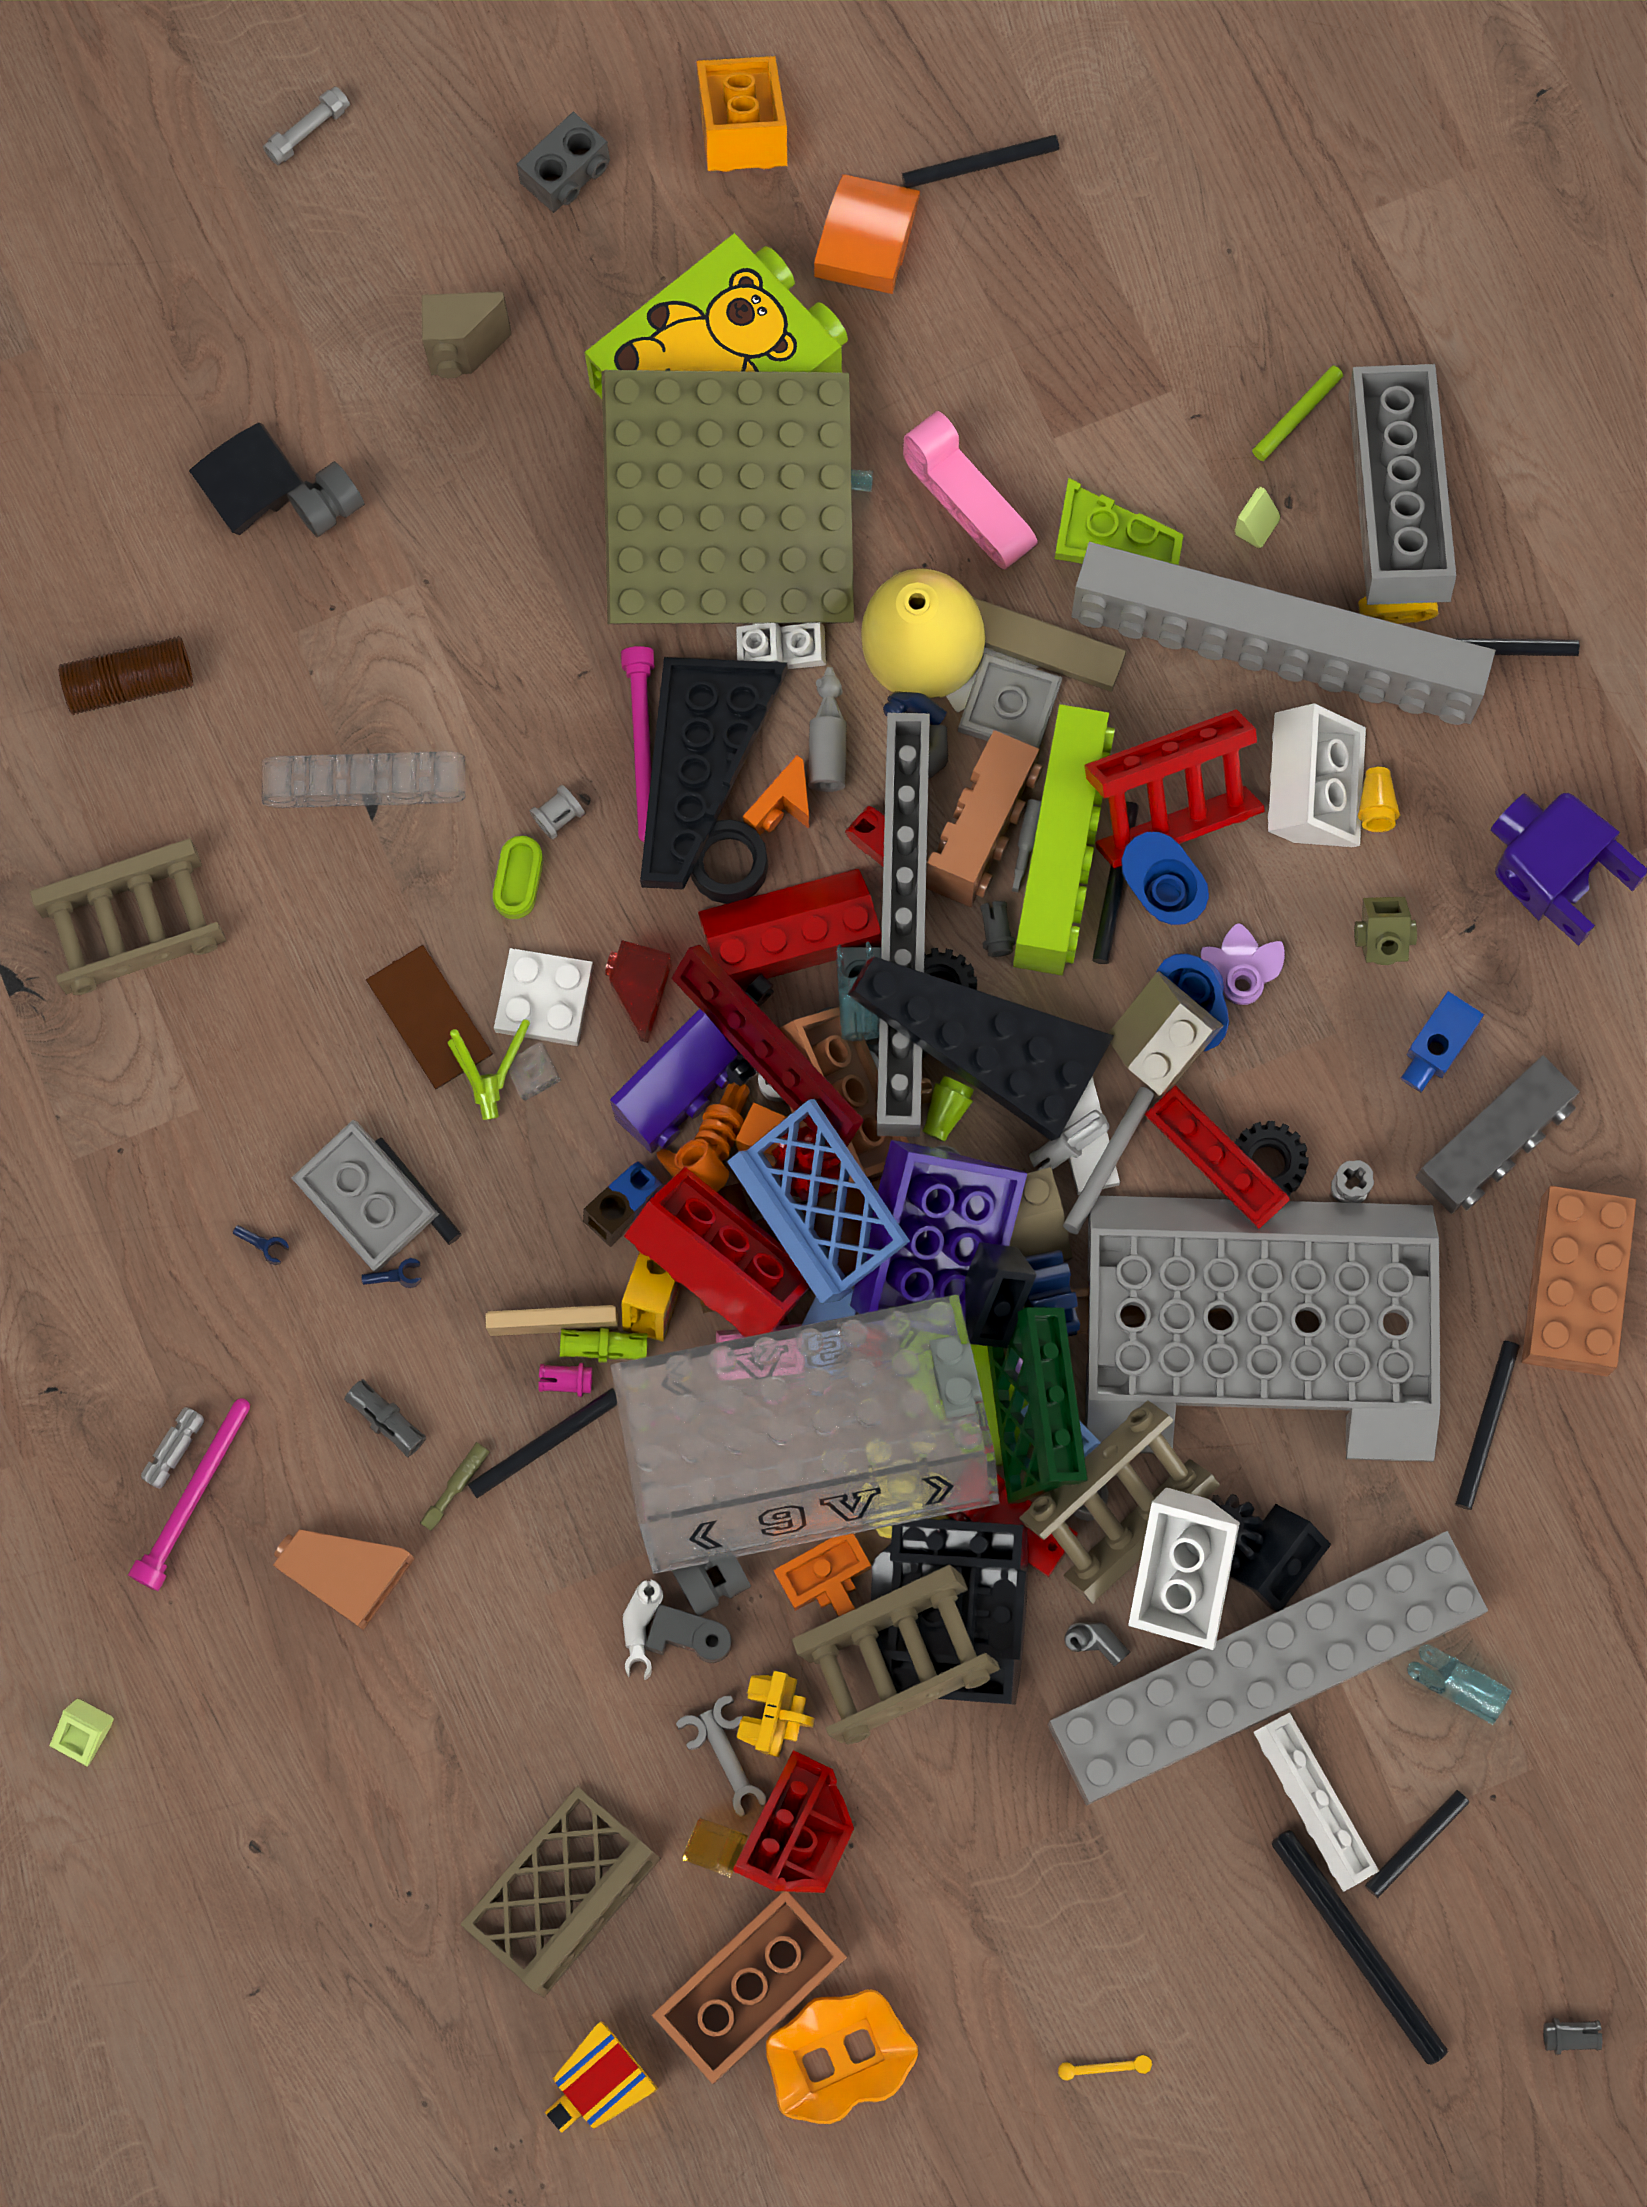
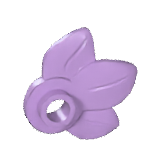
[1201,923,1285,1005]

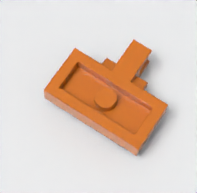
[773,1528,872,1617]

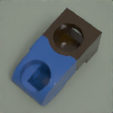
[583,1162,665,1247]

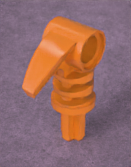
[656,1082,750,1192]

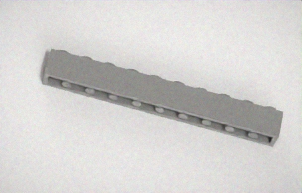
[877,713,930,1137]

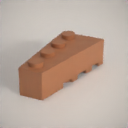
[926,730,1043,908]

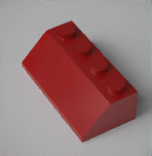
[698,868,882,986]
[624,1167,810,1347]

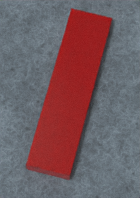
[1145,1085,1290,1229]

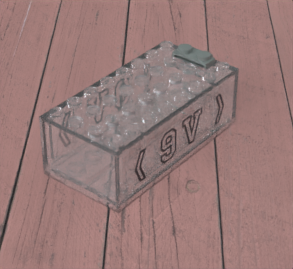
[610,1294,999,1574]

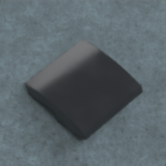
[189,422,303,535]

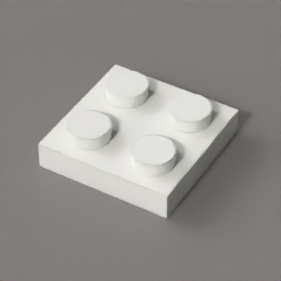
[494,948,594,1046]

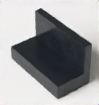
[1229,1504,1331,1612]

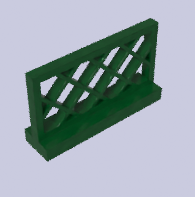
[987,1307,1088,1504]

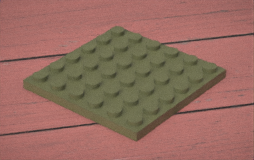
[602,370,854,624]

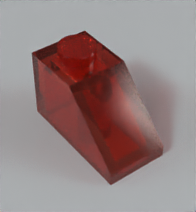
[605,940,672,1043]

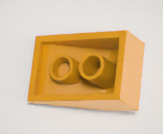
[697,56,787,172]

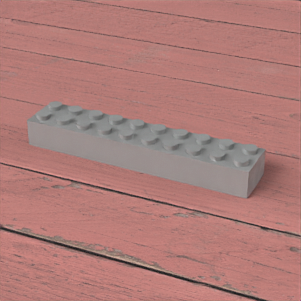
[1071,542,1496,725]
[1048,1531,1488,1806]

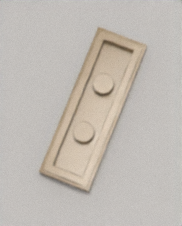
[486,1305,619,1336]

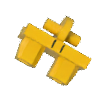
[737,1671,815,1758]

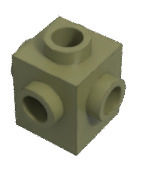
[1354,897,1417,965]

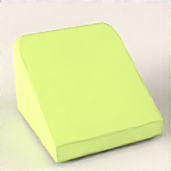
[1235,487,1280,548]
[49,1699,114,1766]

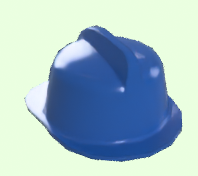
[1121,832,1209,925]
[1156,953,1229,1051]

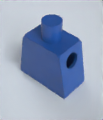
[1401,991,1484,1092]

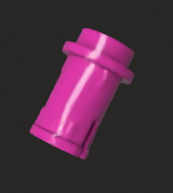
[538,1363,593,1397]

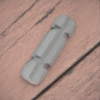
[141,1407,204,1489]

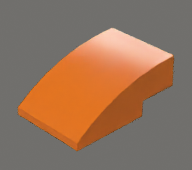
[814,174,920,294]

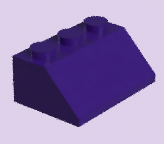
[610,1009,739,1154]

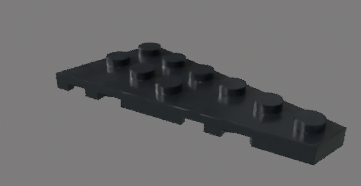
[640,657,788,890]
[848,957,1114,1141]

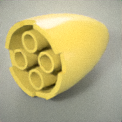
[861,568,985,698]

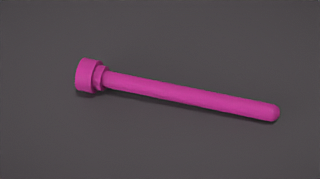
[621,646,655,842]
[128,1398,250,1592]

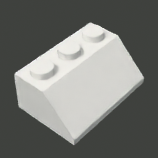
[1268,703,1366,847]
[1128,1487,1240,1650]

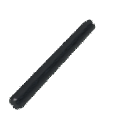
[1272,1830,1448,2065]

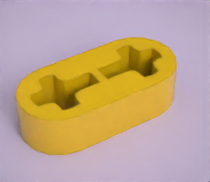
[1358,597,1439,624]

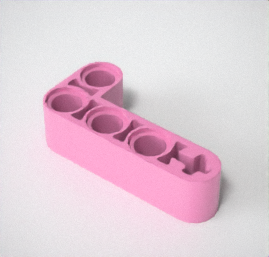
[903,411,1038,570]

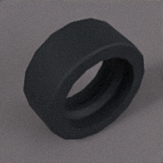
[691,819,768,904]

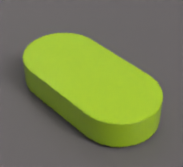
[493,836,543,919]

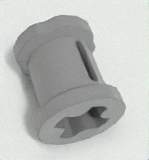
[529,785,585,840]
[1331,1160,1374,1203]

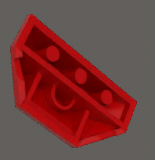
[733,1750,854,1893]

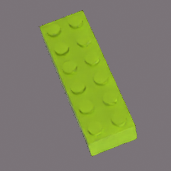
[1013,704,1115,976]

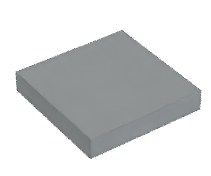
[958,653,1062,748]

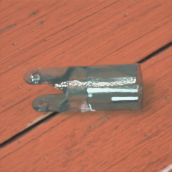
[836,941,879,1041]
[1407,1644,1512,1725]

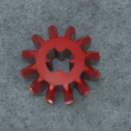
[771,1126,841,1201]

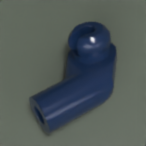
[883,691,947,725]

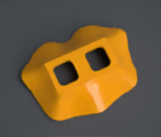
[766,1989,918,2124]

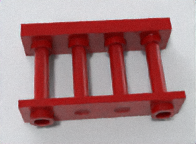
[1084,709,1265,868]

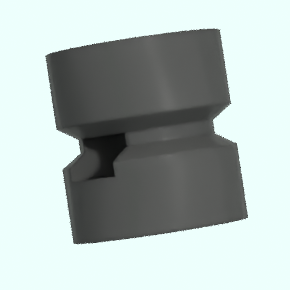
[287,461,365,538]
[670,1537,751,1616]

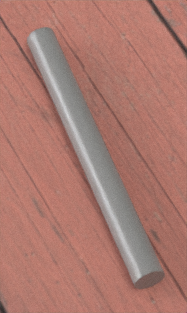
[1063,1087,1154,1234]

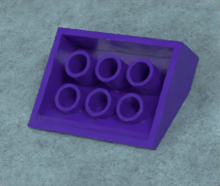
[850,1140,1027,1336]

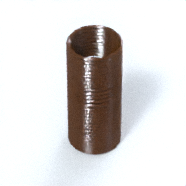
[58,636,193,715]

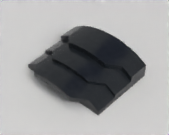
[871,1517,1028,1705]

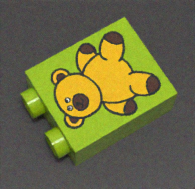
[585,233,848,399]

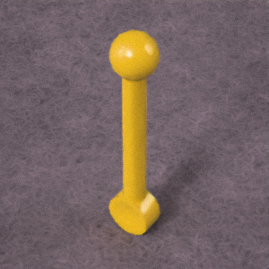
[1058,2055,1152,2081]

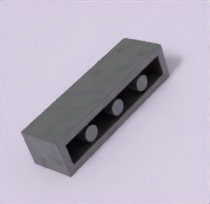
[1415,1055,1580,1214]

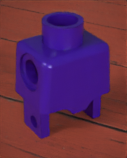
[1490,793,1647,946]

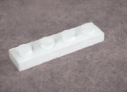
[1254,1713,1379,1892]

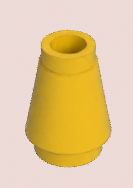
[1358,767,1400,832]

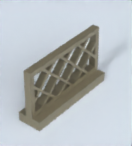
[460,1786,661,1998]

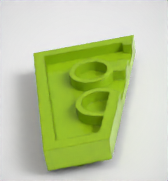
[1055,478,1184,565]

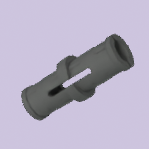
[344,1379,426,1457]

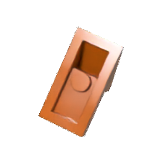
[743,755,810,835]

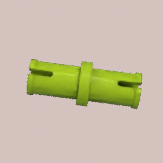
[560,1328,648,1362]

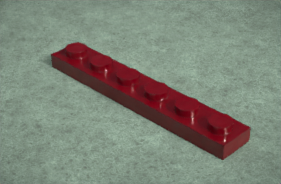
[671,945,864,1154]

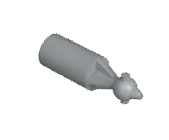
[808,667,847,792]

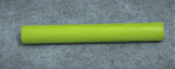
[1252,365,1344,461]

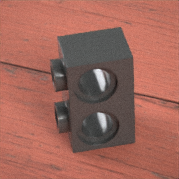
[517,111,610,213]

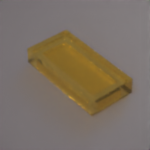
[682,1818,748,1878]

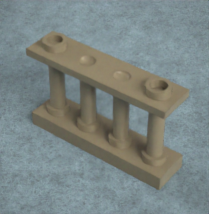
[29,838,226,995]
[1019,1400,1220,1604]
[792,1565,1000,1744]

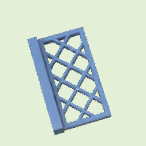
[727,1099,910,1304]

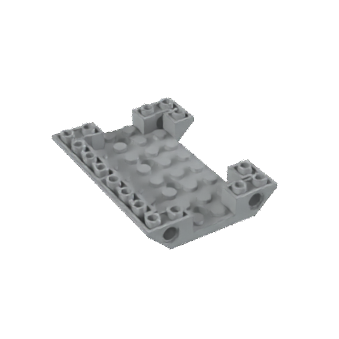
[1085,1196,1440,1462]

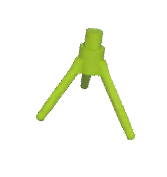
[448,1019,530,1120]

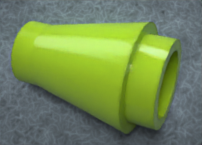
[922,1076,974,1142]

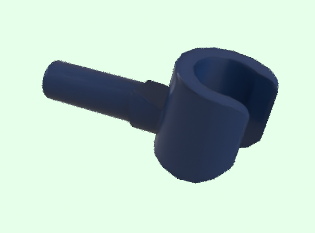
[233,1225,289,1265]
[362,1258,422,1288]

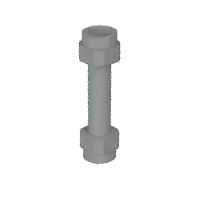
[263,86,350,165]

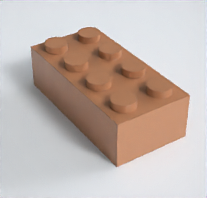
[1521,1186,1636,1377]
[652,1891,847,2084]

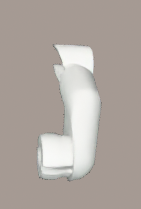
[623,1580,664,1680]

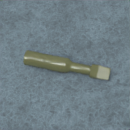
[420,1442,490,1531]

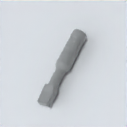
[1012,799,1042,892]

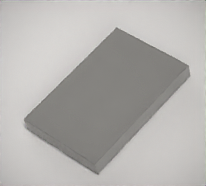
[292,1120,439,1272]

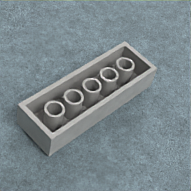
[1349,364,1456,605]

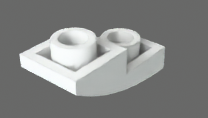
[736,622,826,669]

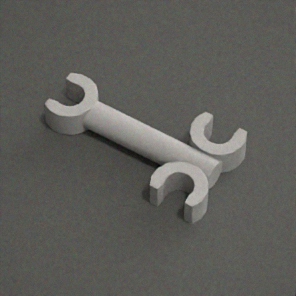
[676,1695,766,1818]

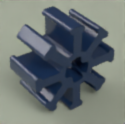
[1025,1250,1080,1337]

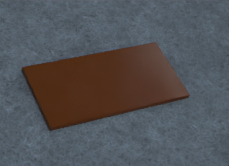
[365,945,493,1090]

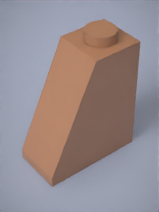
[273,1529,415,1630]

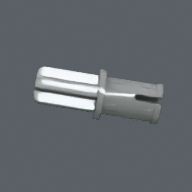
[1029,1110,1110,1171]

